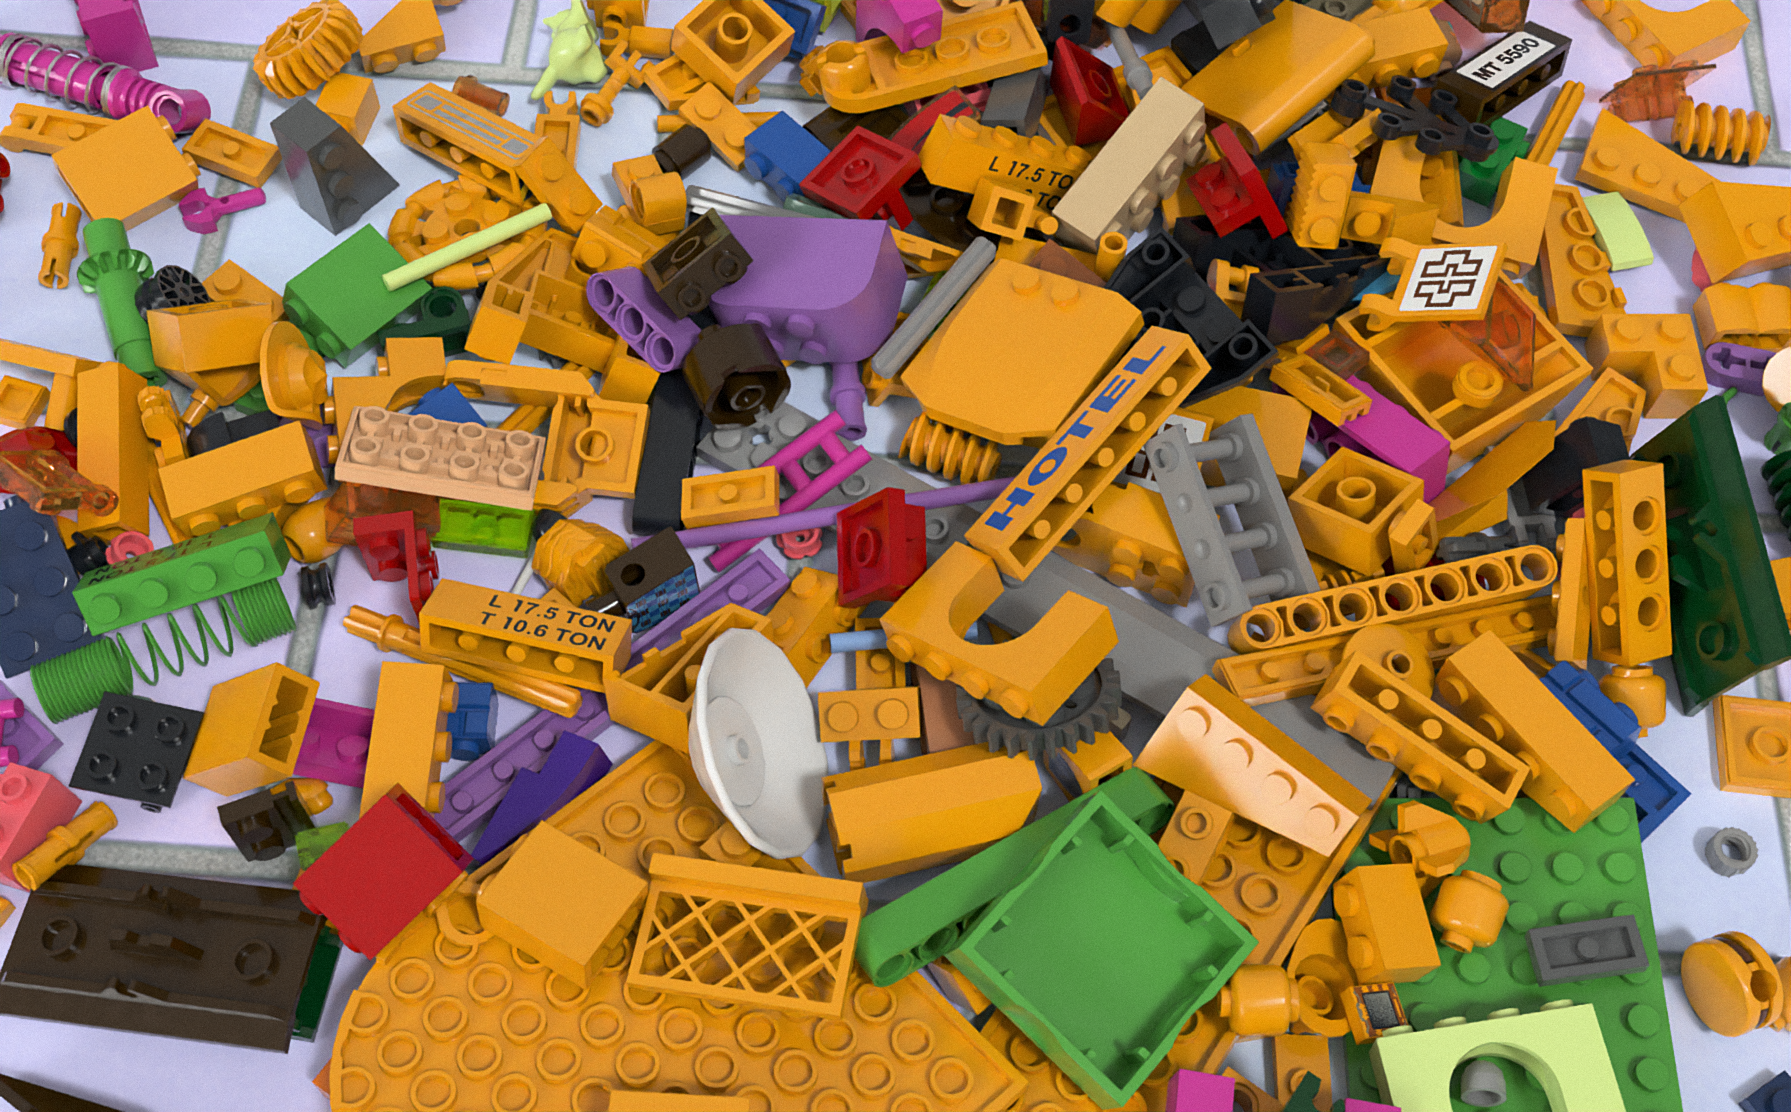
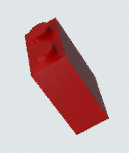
[292,783,474,960]

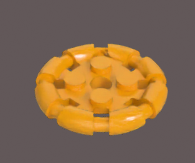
[387,174,548,290]

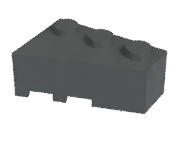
[270,97,400,236]

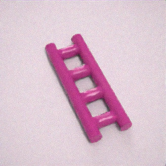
[690,410,873,573]

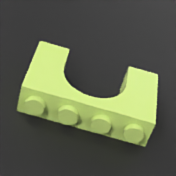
[1369,999,1626,1112]

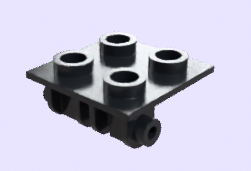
[69,691,204,813]

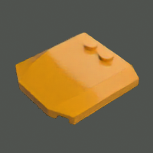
[900,258,1145,445]

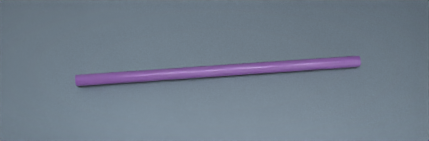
[631,476,1017,549]

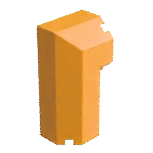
[821,741,1042,883]

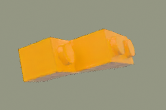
[359,0,462,73]
[322,337,446,482]

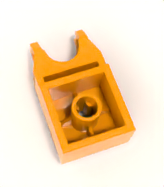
[1052,482,1220,608]

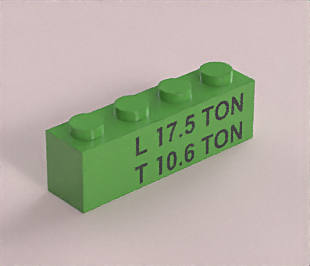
[72,512,291,636]

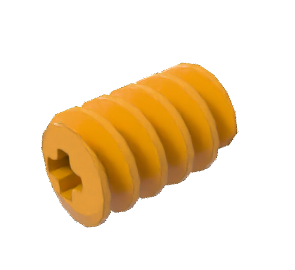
[1671,100,1771,166]
[898,411,1003,485]

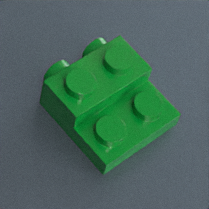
[1457,117,1531,207]

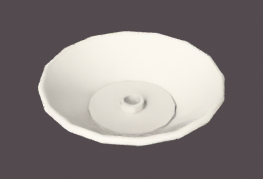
[688,628,828,860]

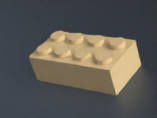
[1051,77,1207,255]

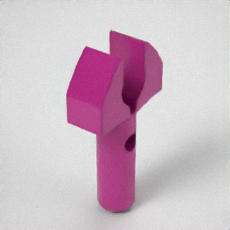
[178,187,266,234]

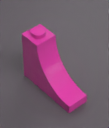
[856,0,943,53]

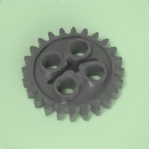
[956,639,1122,760]

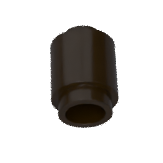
[652,124,711,181]

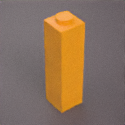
[77,362,149,546]

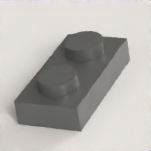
[1524,914,1650,987]

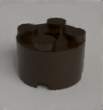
[681,323,791,430]

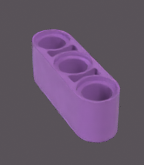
[586,266,701,373]

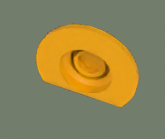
[260,321,328,430]

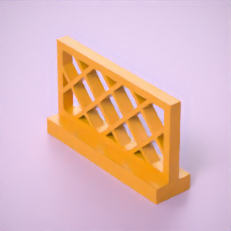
[626,852,869,1020]

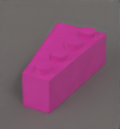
[74,0,159,72]
[1272,351,1450,504]

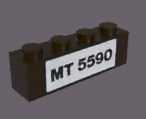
[1430,21,1572,126]

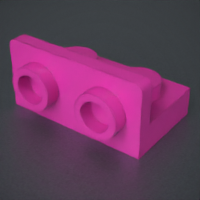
[293,698,375,789]

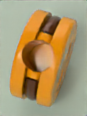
[1681,931,1784,1037]

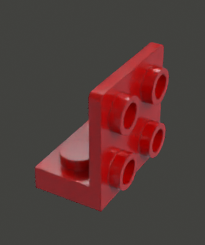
[353,510,439,625]

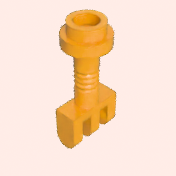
[580,39,654,127]

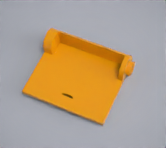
[1180,0,1375,155]

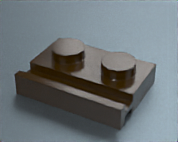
[217,780,321,862]

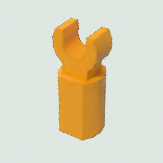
[600,22,674,60]

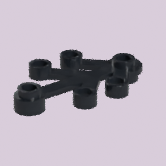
[1330,75,1499,162]

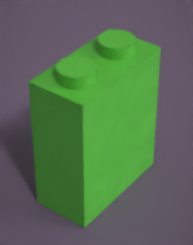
[282,223,432,368]

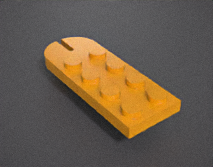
[817,0,1048,113]

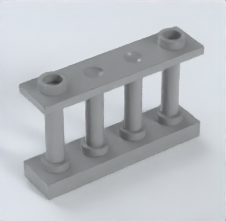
[1143,413,1321,627]

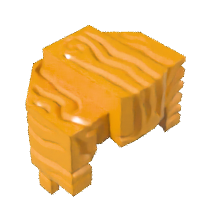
[531,519,630,608]

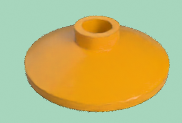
[1341,623,1435,699]

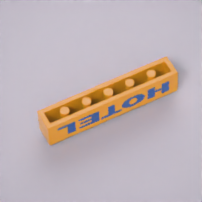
[964,326,1212,582]

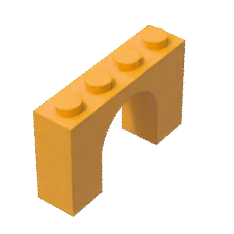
[1581,0,1751,85]
[1365,135,1558,280]
[879,541,1119,726]

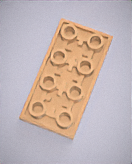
[335,406,546,511]

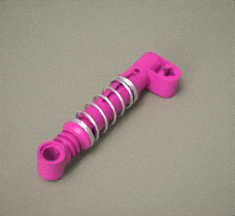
[0,32,211,134]

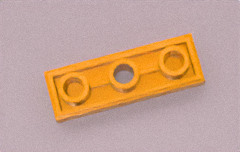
[1547,518,1590,670]

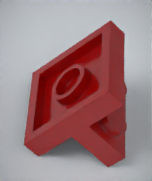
[1185,122,1289,239]
[799,125,922,231]
[837,487,927,609]

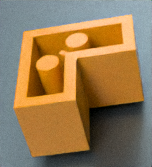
[1584,314,1708,419]

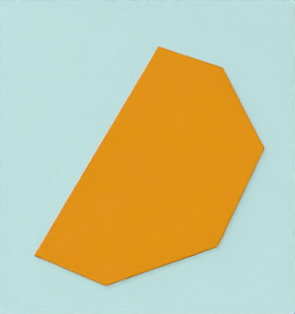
[1428,420,1556,523]

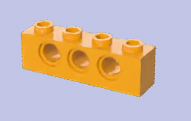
[1582,459,1672,667]

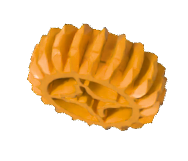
[253,0,363,99]

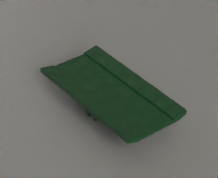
[1630,395,1791,717]

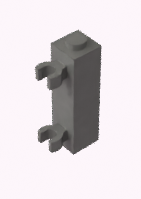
[968,37,1052,138]

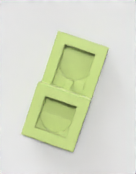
[1582,191,1654,271]

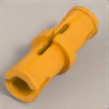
[38,202,82,289]
[11,801,118,891]

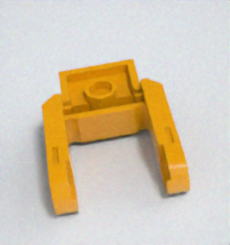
[421,360,651,519]

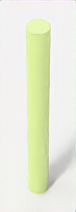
[382,203,552,292]

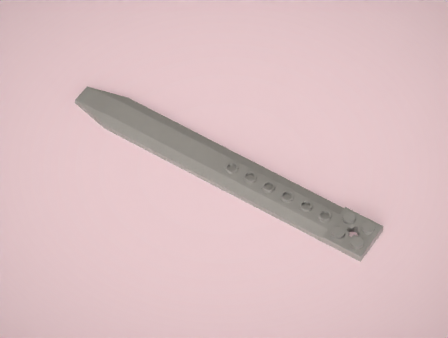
[696,402,1396,810]

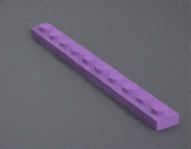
[434,548,791,843]

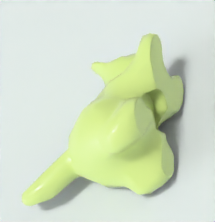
[531,0,608,100]

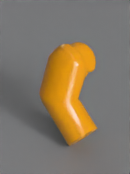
[270,777,333,815]

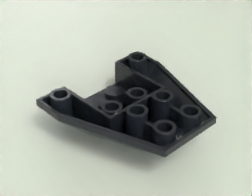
[1104,226,1279,408]

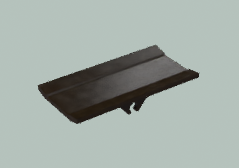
[0,864,327,1054]

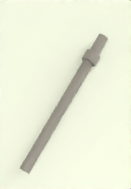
[1099,17,1153,100]

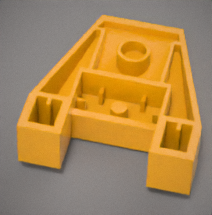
[464,228,661,404]

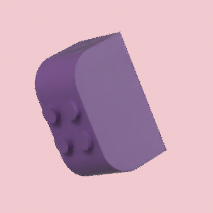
[708,215,908,364]

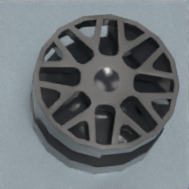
[134,265,210,325]

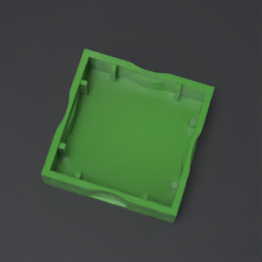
[944,790,1259,1110]

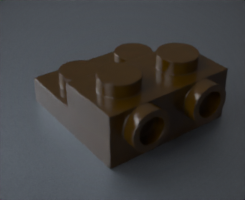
[642,207,754,320]

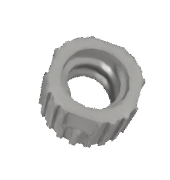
[1704,827,1759,878]

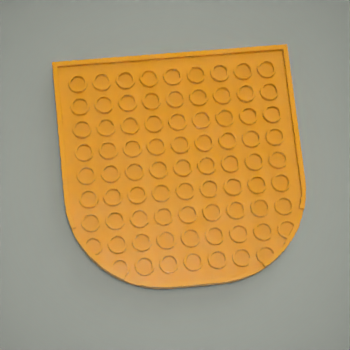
[329,740,1030,1112]

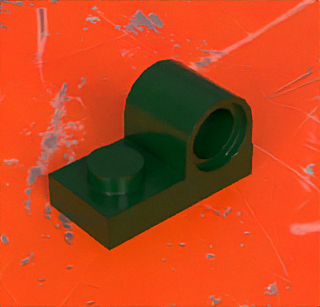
[377,286,471,357]

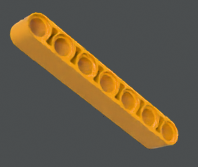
[1227,545,1558,655]

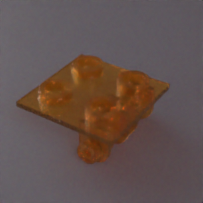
[1599,60,1717,123]

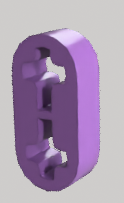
[1701,342,1776,396]

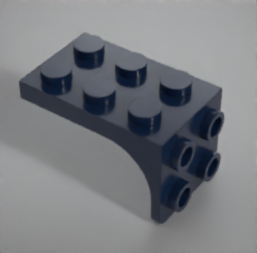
[0,491,105,679]

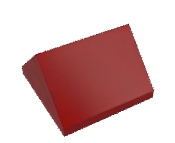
[1050,36,1131,146]

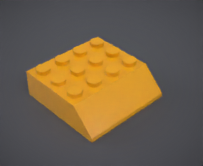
[1324,242,1594,474]

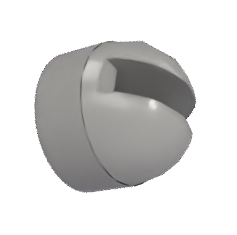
[1460,1060,1507,1107]

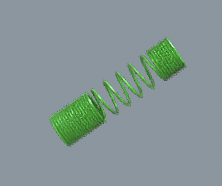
[30,578,297,724]

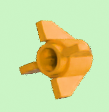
[1369,800,1471,900]

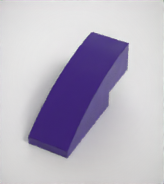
[471,730,613,867]

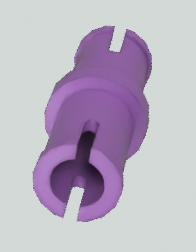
[829,361,867,441]

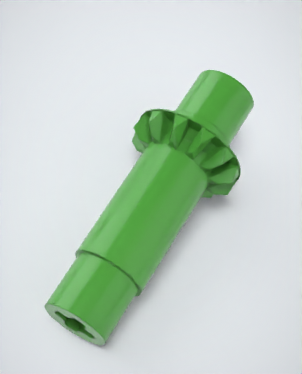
[77,218,168,387]

